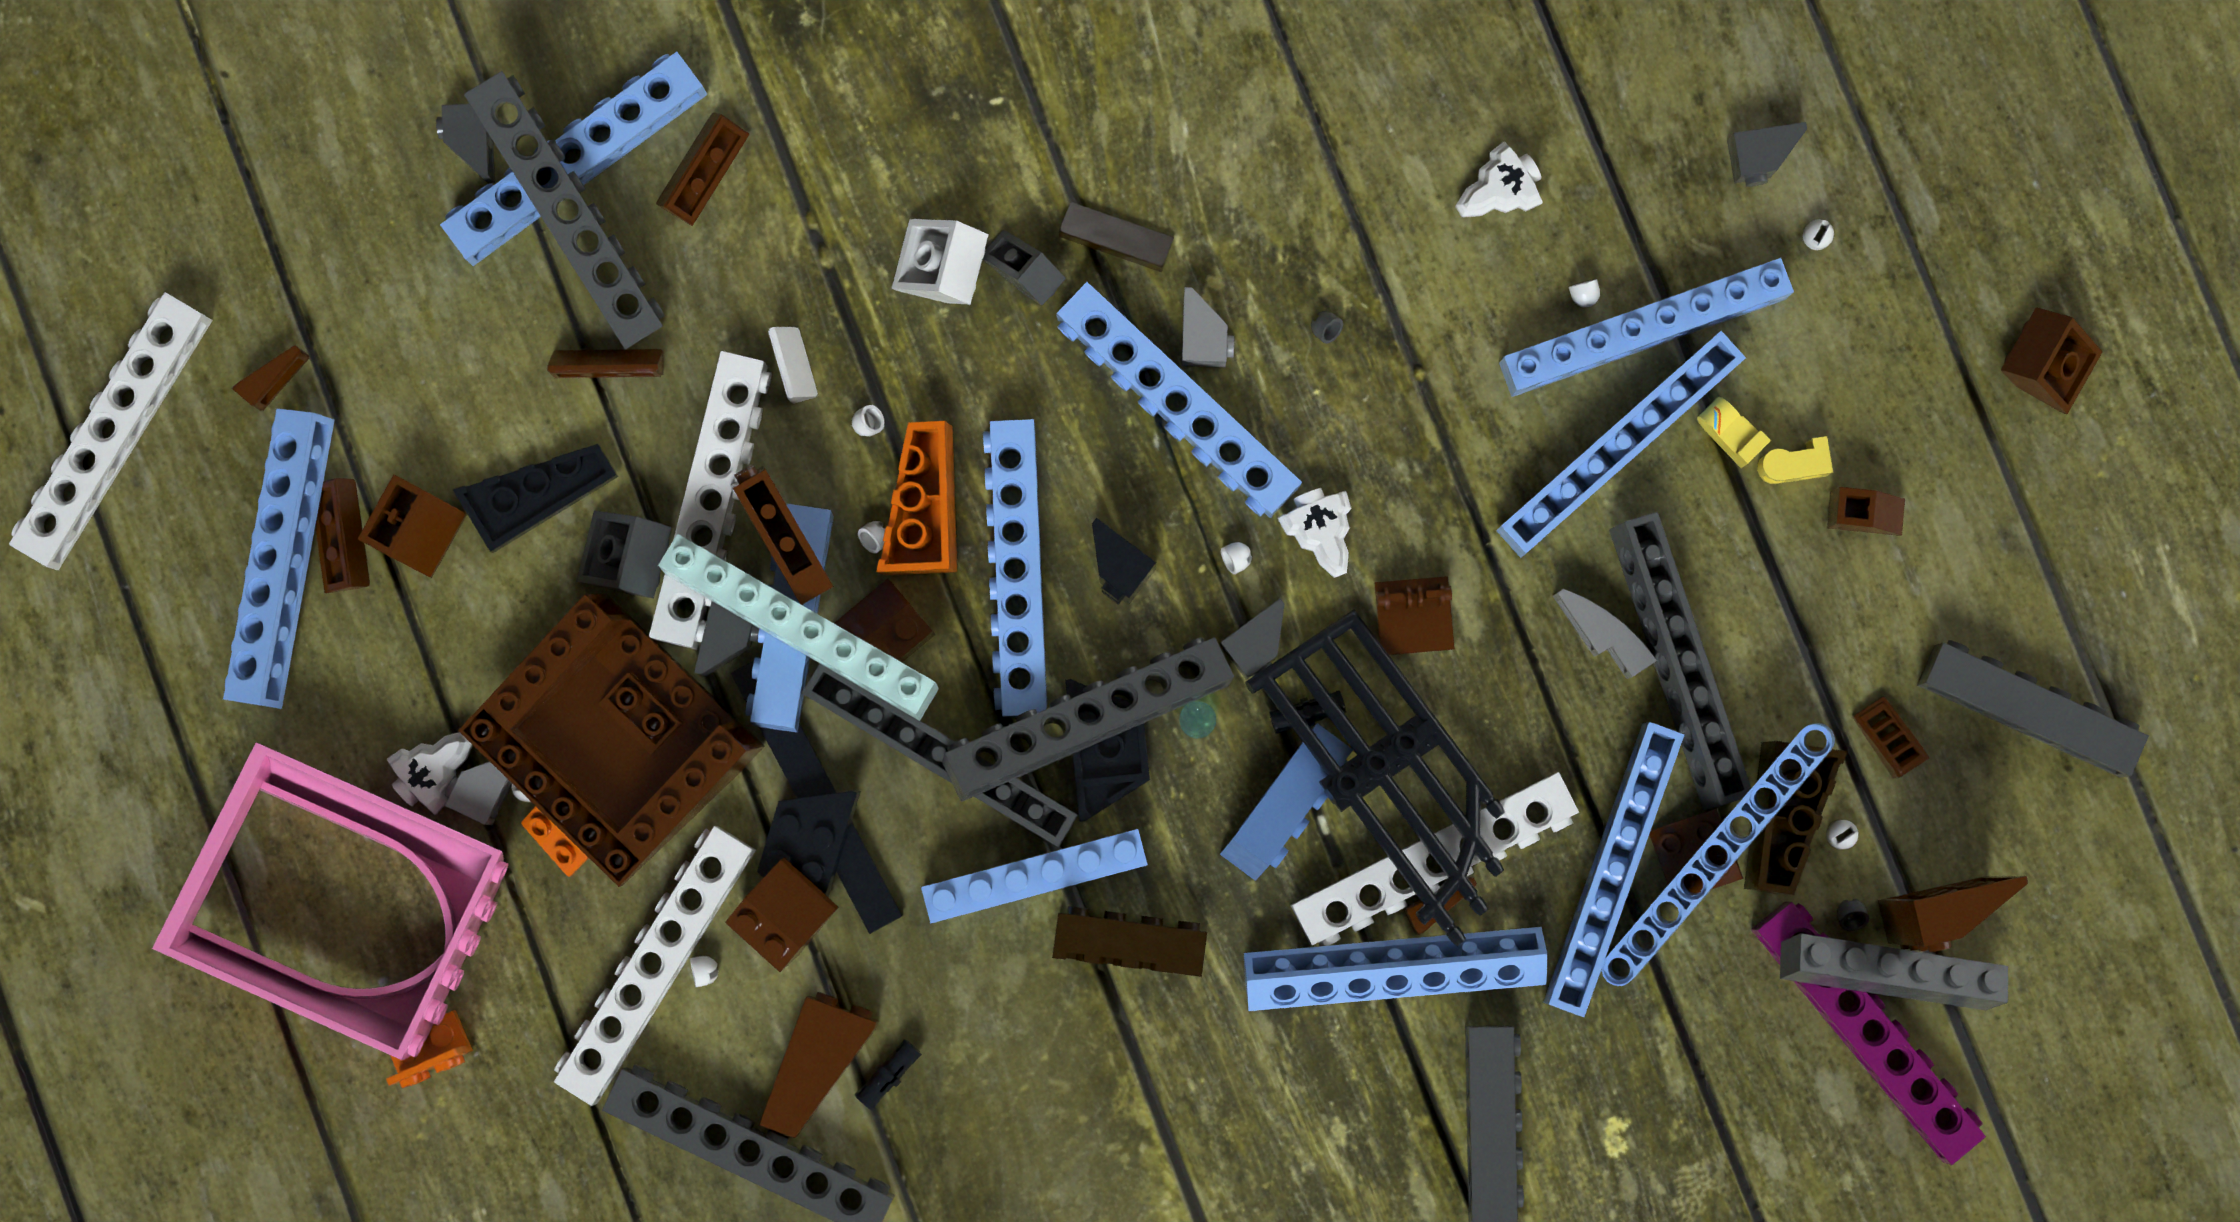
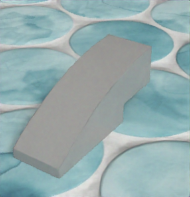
[1553,589,1657,679]

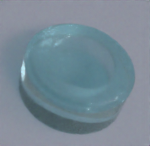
[1179,701,1216,739]

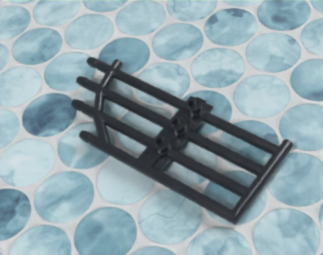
[1245,609,1505,946]

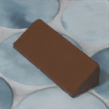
[656,113,750,226]
[547,349,663,378]
[315,478,370,593]

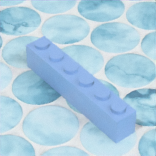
[746,504,834,733]
[921,829,1148,924]

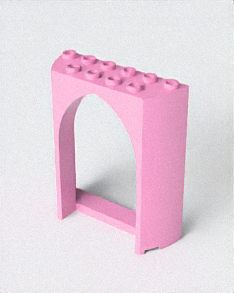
[152,743,508,1060]

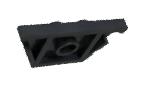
[1065,679,1150,822]
[757,789,861,897]

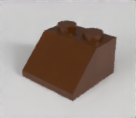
[2001,307,2102,414]
[834,578,935,662]
[725,857,839,972]

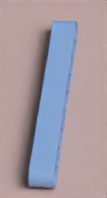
[1602,723,1835,986]

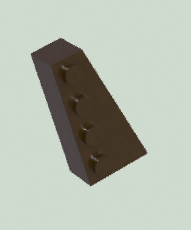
[1744,741,1848,895]
[1052,906,1207,977]

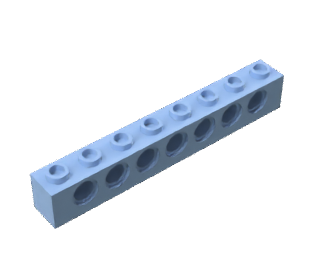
[440,52,707,266]
[1499,258,1794,397]
[1057,282,1302,518]
[1496,331,1746,558]
[223,409,335,709]
[983,419,1047,718]
[1543,722,1685,1017]
[1244,927,1547,1011]

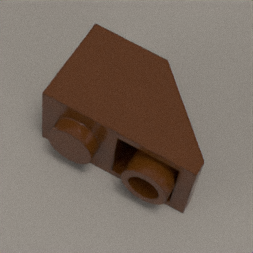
[1827,487,1905,536]

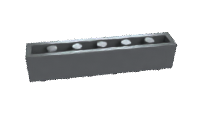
[1917,640,2149,777]
[1780,933,2008,1011]
[1465,1026,1524,1222]

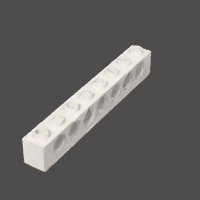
[9,292,213,570]
[649,351,772,650]
[1291,772,1579,946]
[554,826,756,1106]

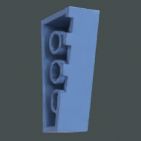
[1220,723,1353,881]

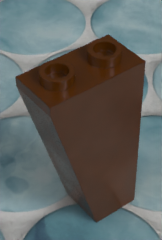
[730,464,834,605]
[759,992,879,1138]

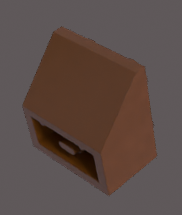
[358,474,467,578]

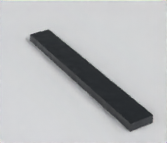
[731,657,903,934]

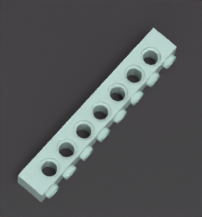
[658,534,939,721]

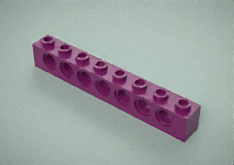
[1751,902,1986,1165]

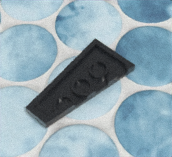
[453,444,619,553]

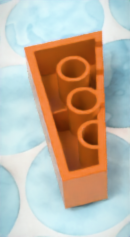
[876,421,957,576]

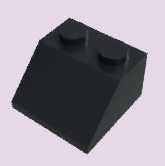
[1092,518,1156,605]

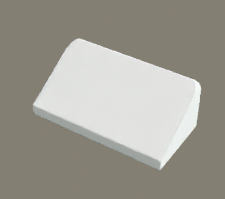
[768,327,818,404]

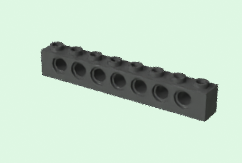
[464,71,665,349]
[1609,512,1751,810]
[942,637,1234,802]
[802,664,1078,847]
[602,1065,895,1222]

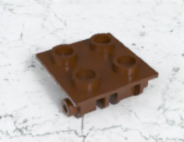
[1374,576,1455,655]
[1649,808,1744,893]

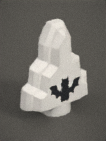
[1455,141,1543,217]
[1278,488,1351,578]
[387,732,473,815]

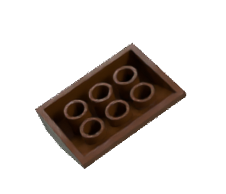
[1878,876,2028,952]

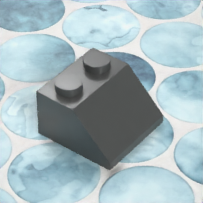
[576,511,671,599]

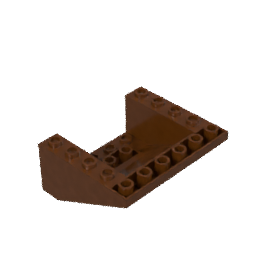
[458,594,765,887]

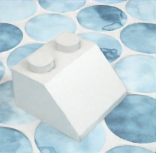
[892,219,989,305]

